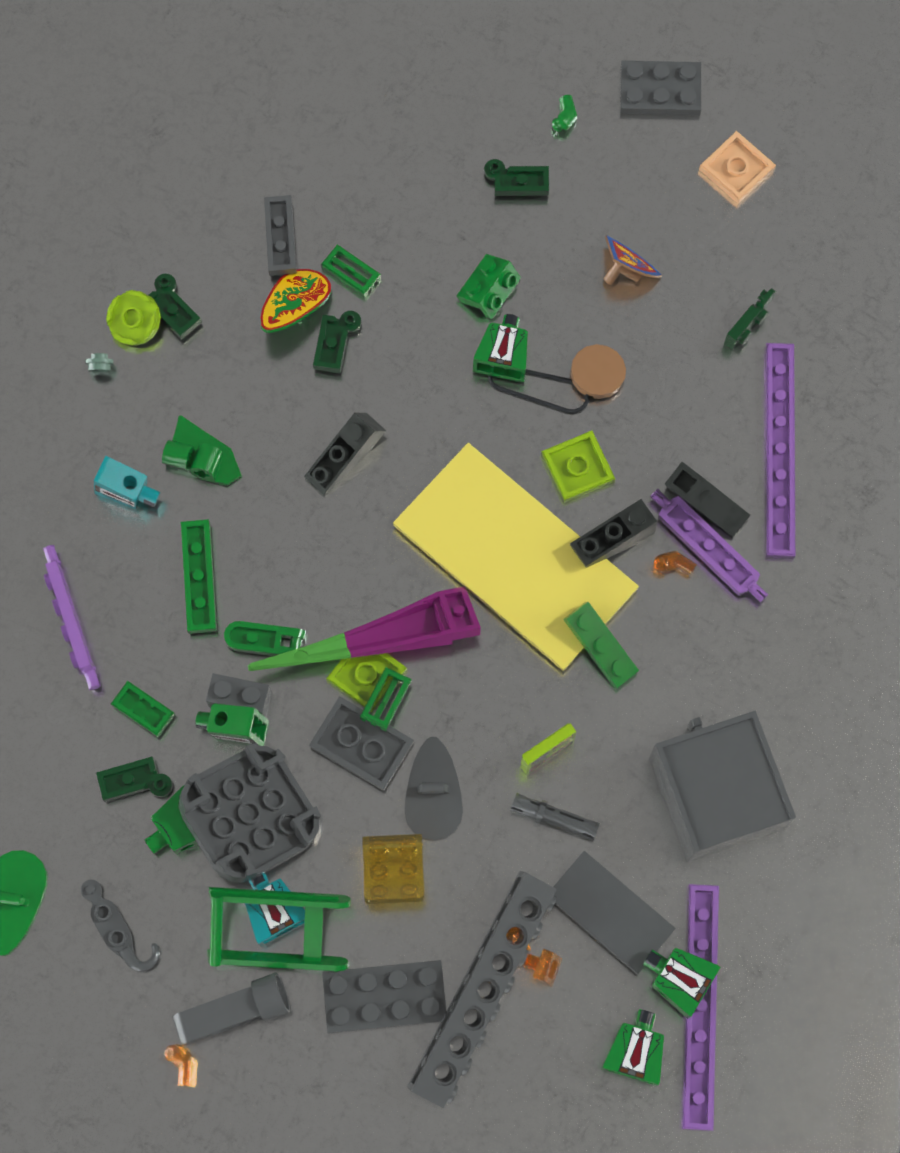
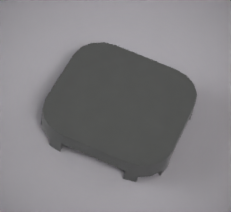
[179,743,321,883]

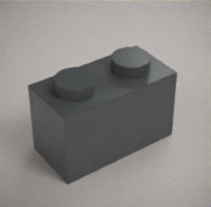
[206,673,272,717]

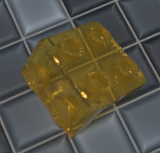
[362,834,424,904]

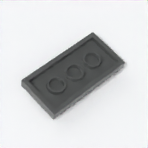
[322,960,446,1034]

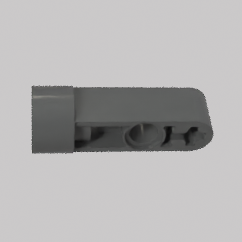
[172,972,290,1046]

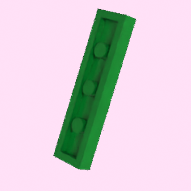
[181,519,217,634]

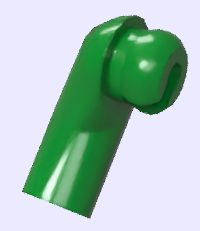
[552,95,577,132]

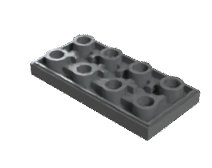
[554,851,676,975]

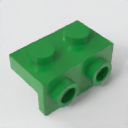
[456,254,521,319]

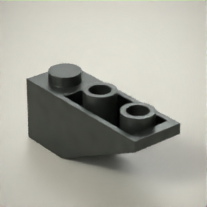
[304,412,386,495]
[665,462,751,538]
[570,499,657,568]

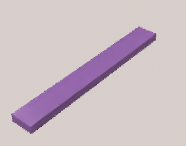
[765,343,796,559]
[682,884,719,1131]

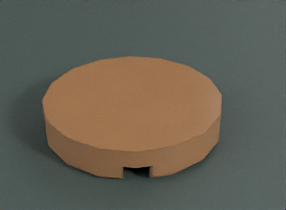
[570,344,626,399]

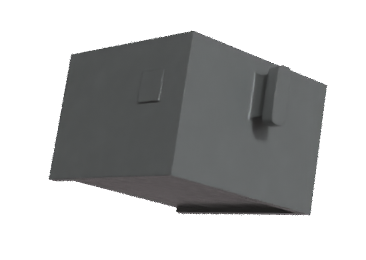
[649,710,796,863]

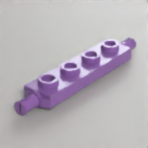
[650,489,769,603]
[43,545,101,690]

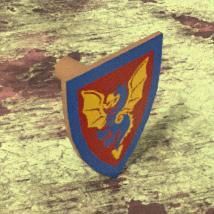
[603,235,662,285]

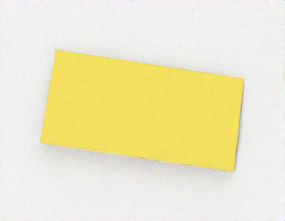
[393,443,639,672]

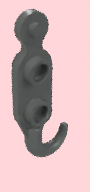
[81,880,159,972]

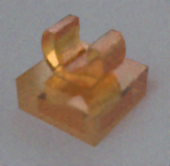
[524,949,562,987]

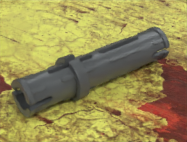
[510,793,600,841]

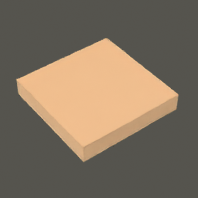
[699,131,776,204]

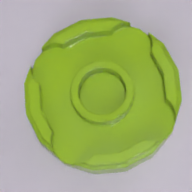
[106,290,161,346]

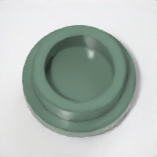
[85,353,113,372]

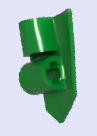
[162,415,242,486]

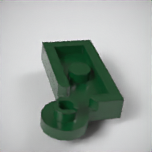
[484,159,549,196]
[149,273,202,340]
[724,288,777,351]
[313,311,361,373]
[96,756,173,802]

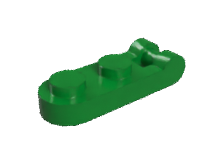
[224,621,306,656]

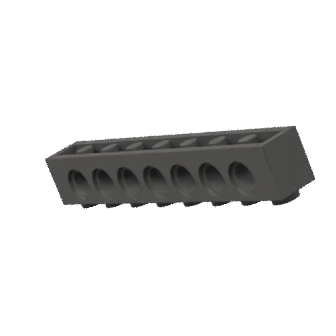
[407,871,557,1108]

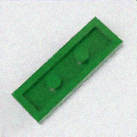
[563,602,639,688]

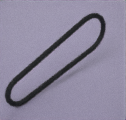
[488,369,590,413]

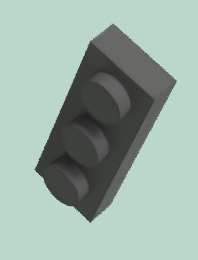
[264,195,297,276]

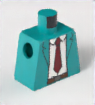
[94,456,161,509]
[245,873,305,947]

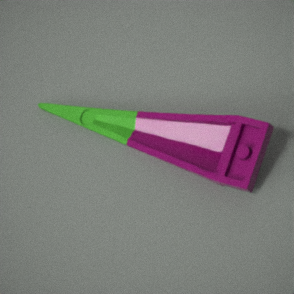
[248,586,481,671]

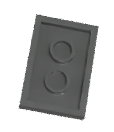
[620,60,701,115]
[309,696,414,791]

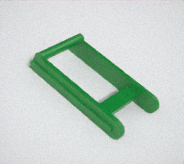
[207,887,351,971]

